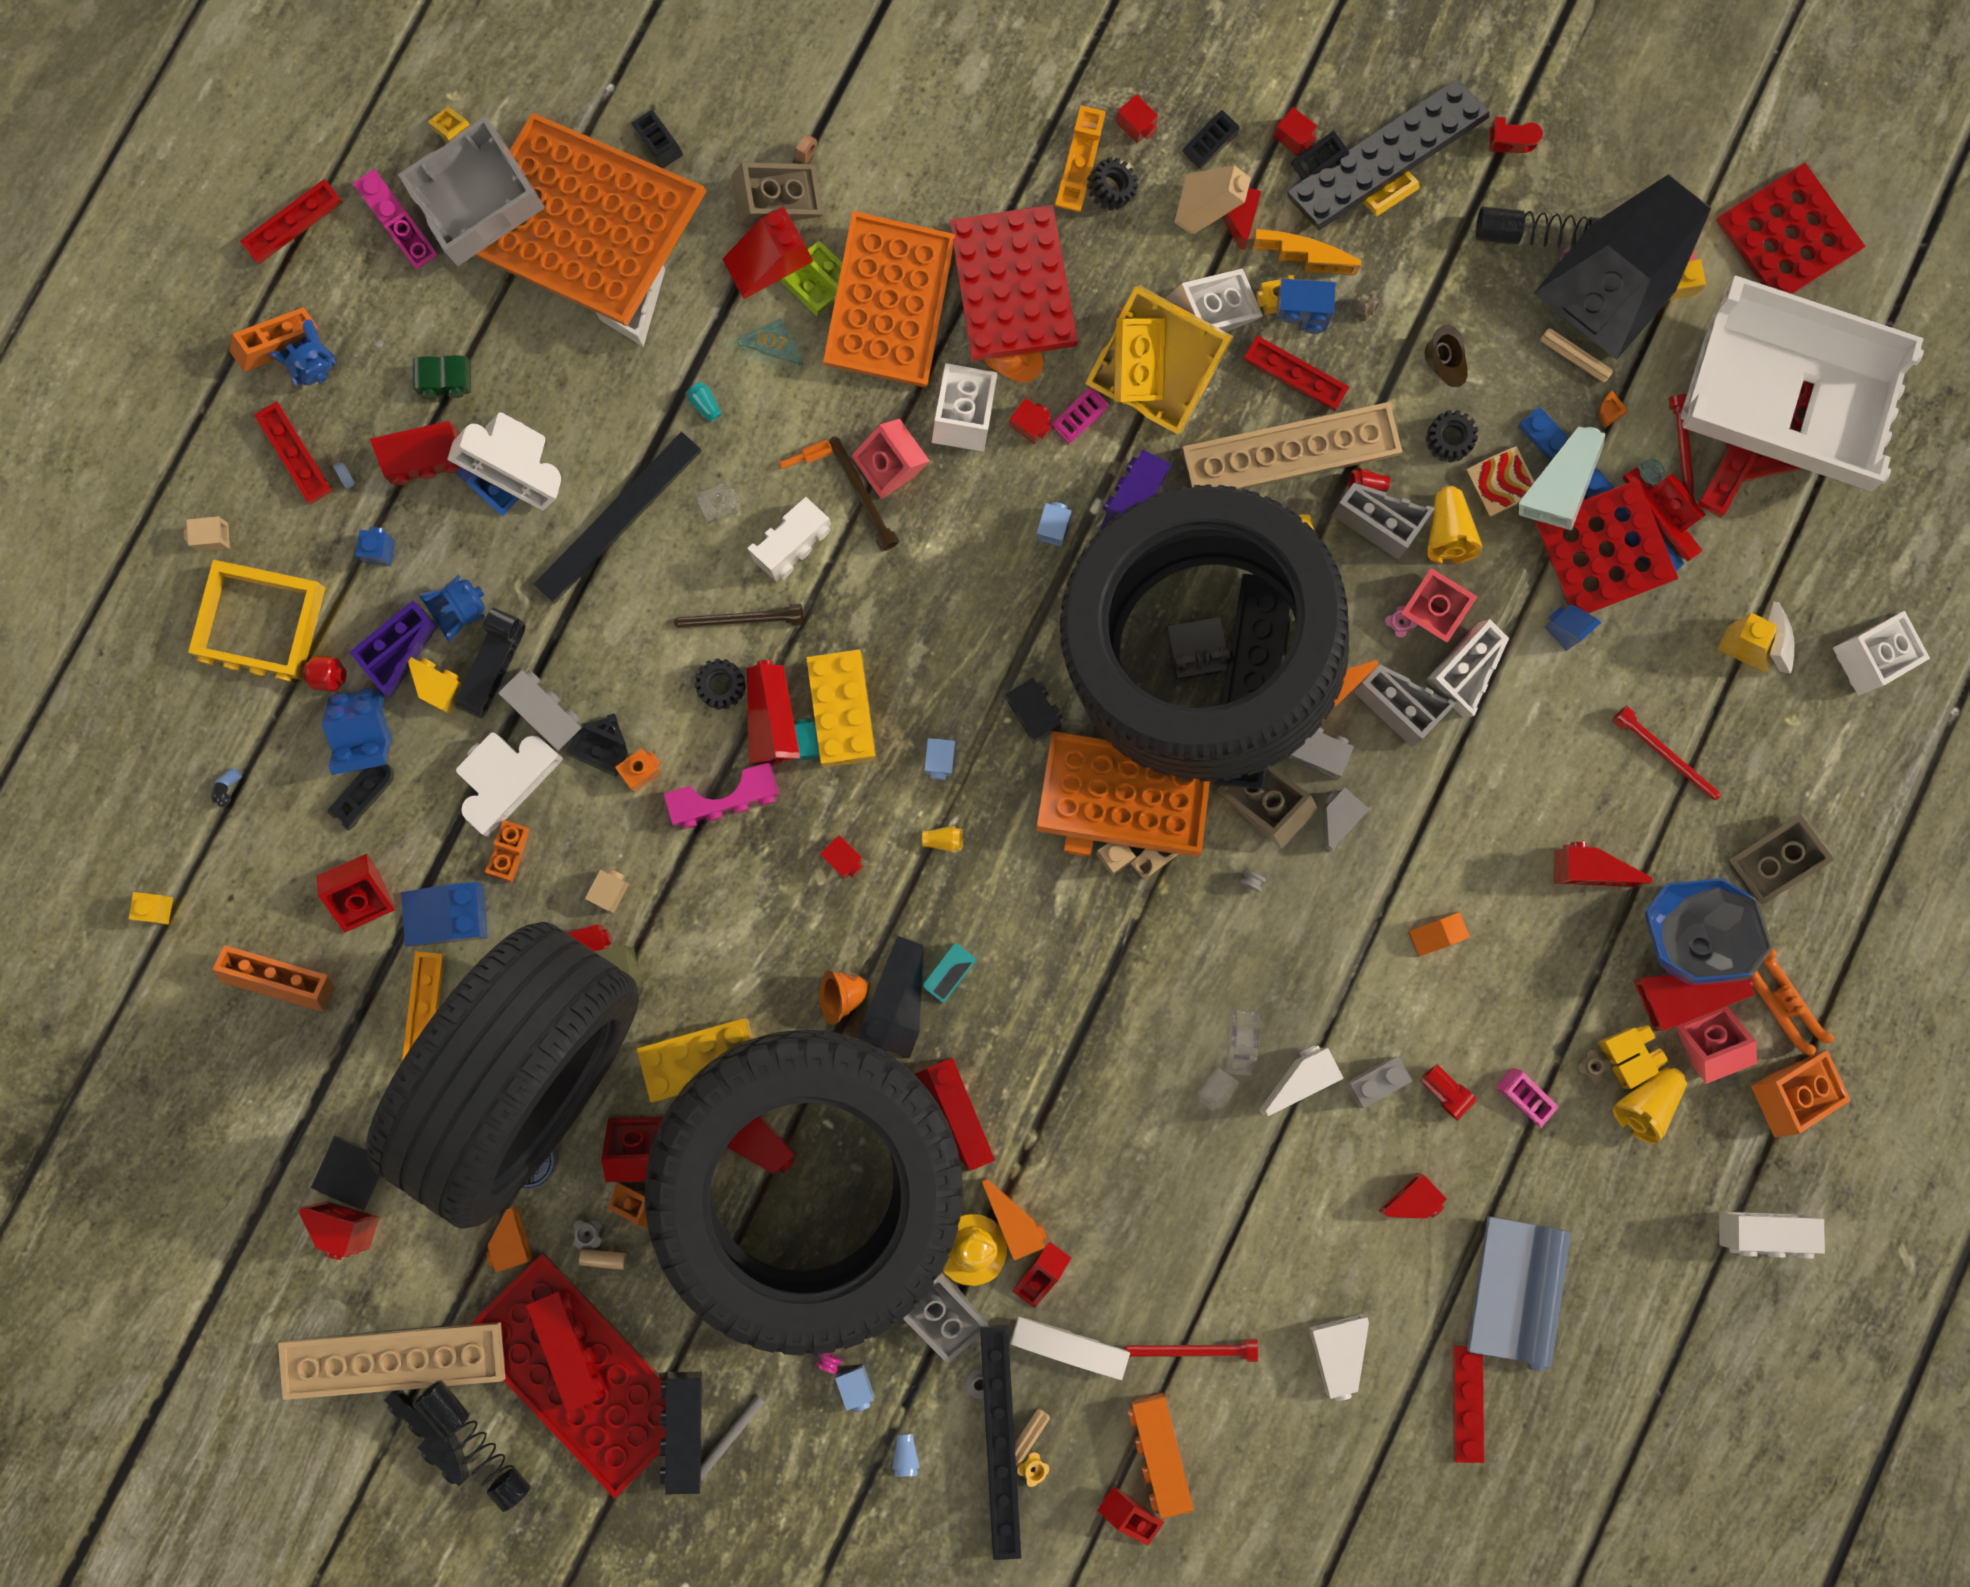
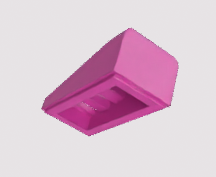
[1051,387,1109,445]
[1496,1068,1559,1128]

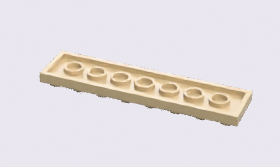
[1182,402,1402,490]
[278,1322,505,1400]

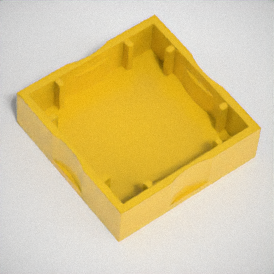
[1085,285,1234,435]

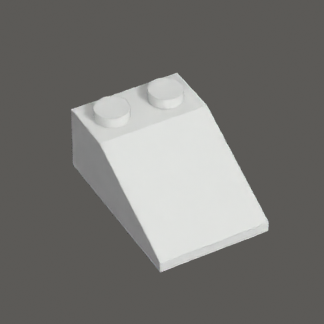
[1166,268,1263,332]
[932,363,997,452]
[1833,611,1930,696]
[1259,1046,1344,1116]

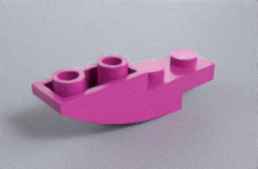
[353,169,438,270]

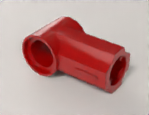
[1420,1064,1477,1121]

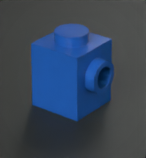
[355,527,395,566]

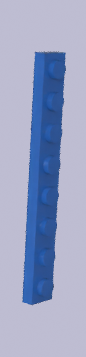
[1518,406,1685,571]

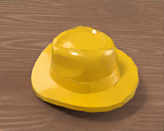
[943,1214,1007,1286]

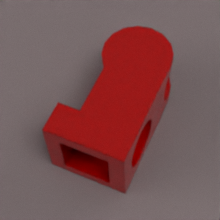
[1489,117,1543,153]

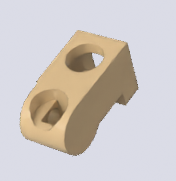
[1130,849,1179,880]

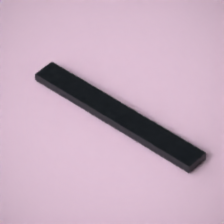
[534,431,702,604]
[980,1324,1022,1560]

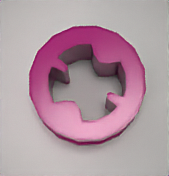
[815,1353,843,1374]

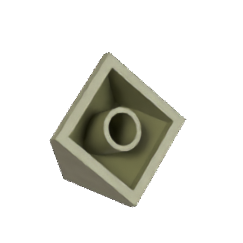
[594,945,641,989]

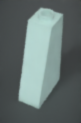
[1519,426,1605,530]

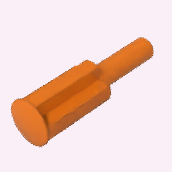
[779,439,833,469]

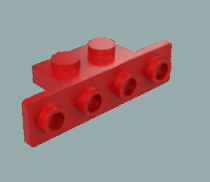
[1622,467,1706,562]

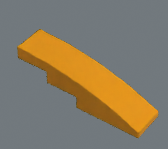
[1253,229,1361,275]

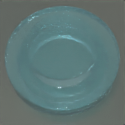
[1640,459,1666,485]

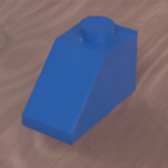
[455,467,520,516]
[1545,604,1601,651]

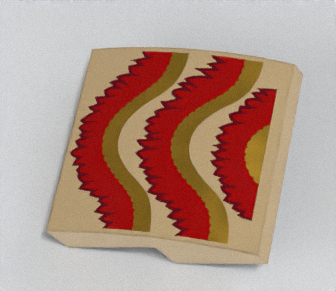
[1467,446,1534,517]

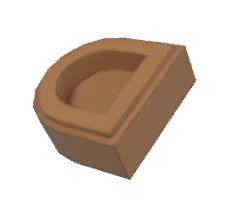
[795,134,817,164]

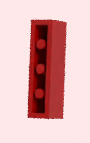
[526,1289,605,1413]

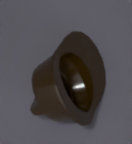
[1424,325,1468,387]

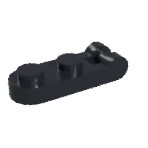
[327,763,394,831]

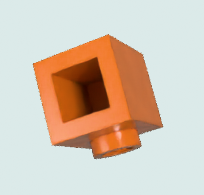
[615,748,662,792]

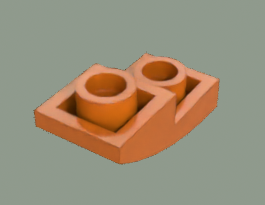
[485,820,530,883]

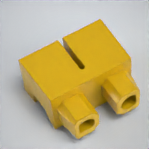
[1598,1025,1668,1089]

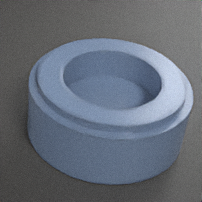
[333,462,355,490]

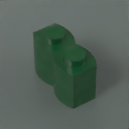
[413,355,471,399]

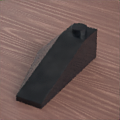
[857,936,923,1058]

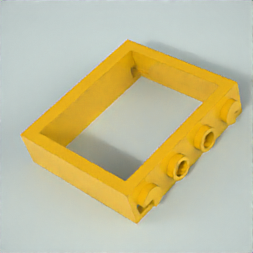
[188,560,326,682]

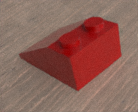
[722,206,813,299]
[1554,842,1652,887]

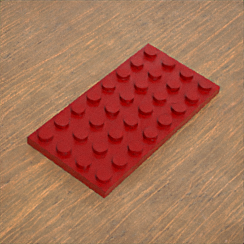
[470,1253,666,1499]

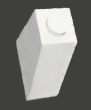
[1309,1314,1369,1401]

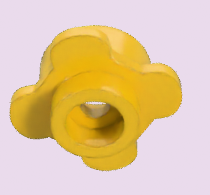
[1017,1452,1049,1487]

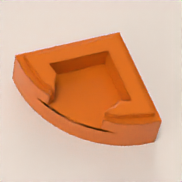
[1599,390,1628,429]

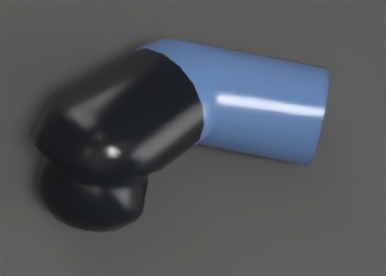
[211,767,242,807]

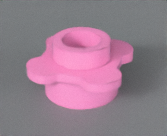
[1385,606,1417,638]

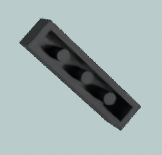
[660,1371,702,1495]

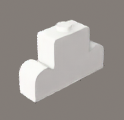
[447,412,561,511]
[456,733,564,837]

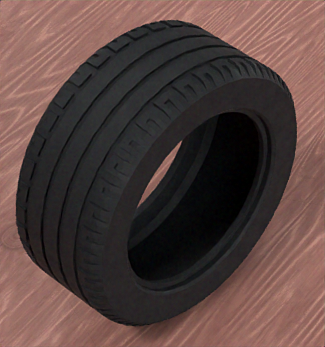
[1060,484,1349,782]
[366,922,639,1229]

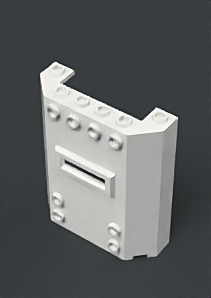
[1681,275,1924,492]

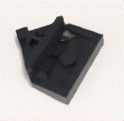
[566,713,628,777]

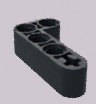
[455,607,526,719]

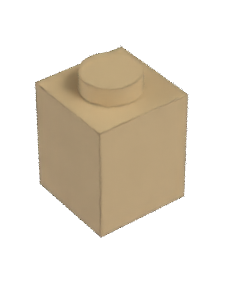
[184,516,230,552]
[1096,843,1136,875]
[585,868,629,913]

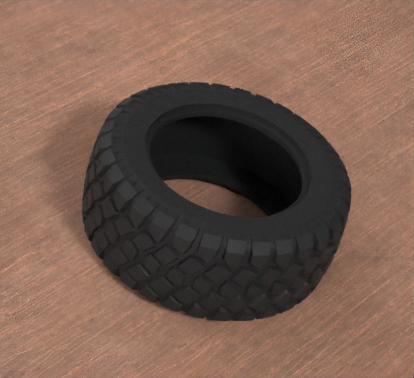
[645,1030,963,1356]

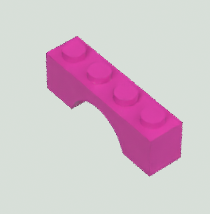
[664,762,780,830]

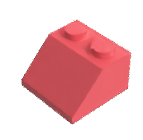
[851,419,930,499]
[1401,568,1478,643]
[1676,1006,1757,1084]

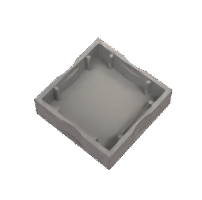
[398,116,545,266]

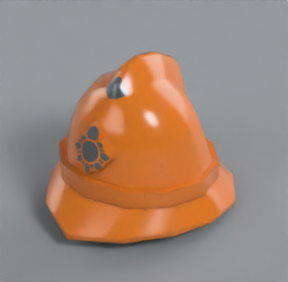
[819,969,870,1025]

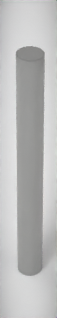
[701,1394,766,1481]

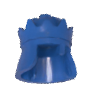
[268,319,336,386]
[418,575,485,643]

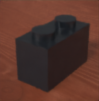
[1005,678,1063,744]

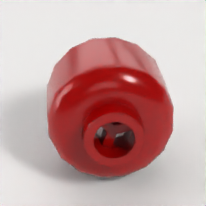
[303,656,347,692]

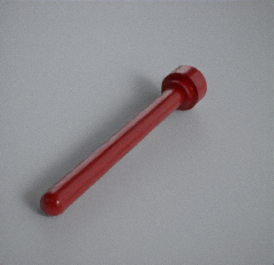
[1668,394,1696,501]
[1612,705,1721,800]
[1123,1339,1258,1362]

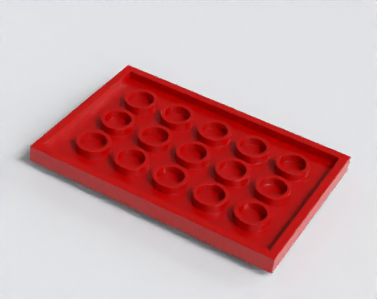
[949,205,1078,362]

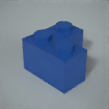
[1276,279,1336,334]

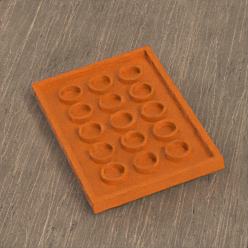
[822,211,956,388]
[1036,731,1210,857]

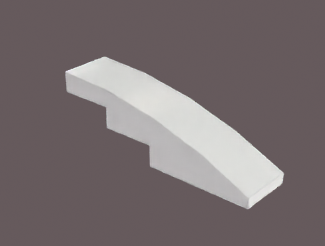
[1010,1316,1130,1380]

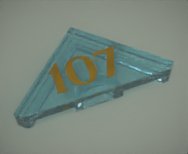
[737,319,803,366]

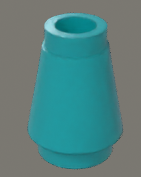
[685,381,722,423]

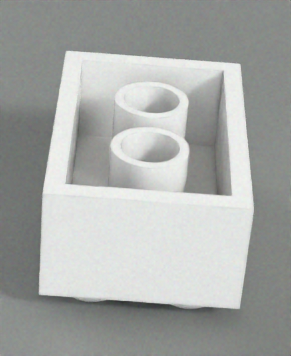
[1719,1212,1825,1258]

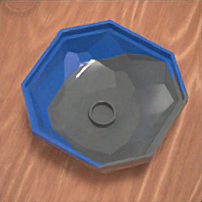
[1645,878,1773,985]

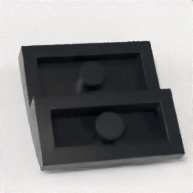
[311,1135,380,1211]

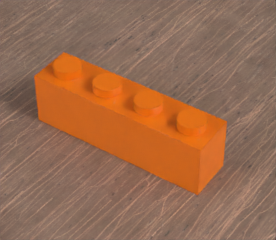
[212,945,335,1012]
[1127,1392,1194,1519]

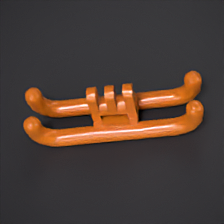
[1751,948,1834,1055]

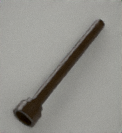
[829,436,900,552]
[674,604,803,628]

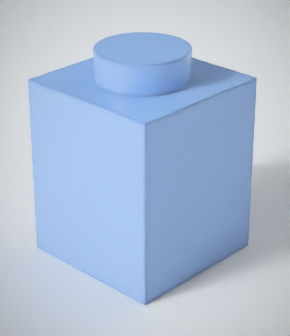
[1036,502,1072,547]
[925,738,955,780]
[835,1364,875,1412]

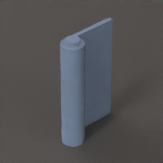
[1467,1216,1572,1372]

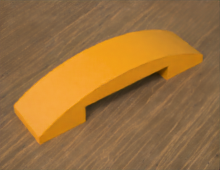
[1055,105,1106,213]

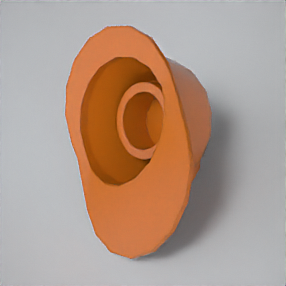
[985,352,1044,383]

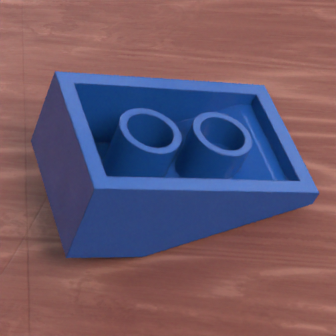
[401,882,488,947]

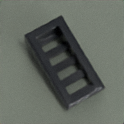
[631,109,683,168]
[1182,110,1239,169]
[1290,130,1349,181]

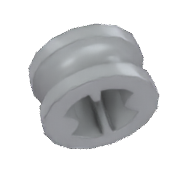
[1238,870,1266,892]

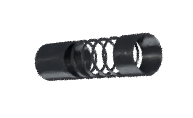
[1475,206,1600,249]
[413,1380,531,1512]

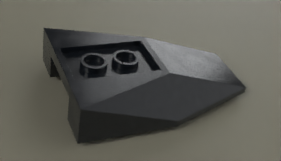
[1534,174,1711,360]

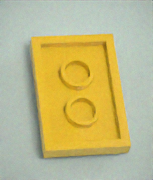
[1114,318,1166,402]

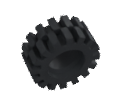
[1087,157,1138,211]
[1426,410,1478,462]
[694,658,746,710]

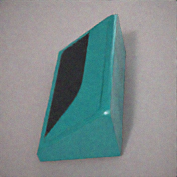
[922,943,977,1003]

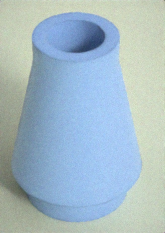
[892,1434,920,1477]

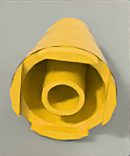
[1427,486,1482,564]
[1612,1067,1687,1145]

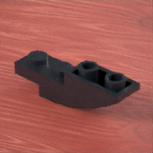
[384,1390,470,1486]

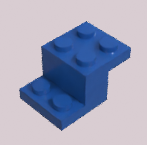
[321,687,392,775]

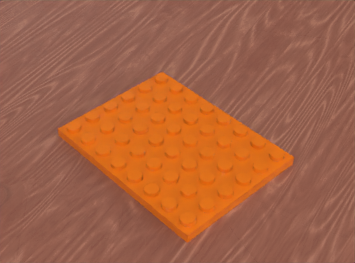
[474,112,707,326]

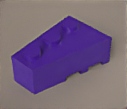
[1100,450,1171,530]
[349,601,438,698]

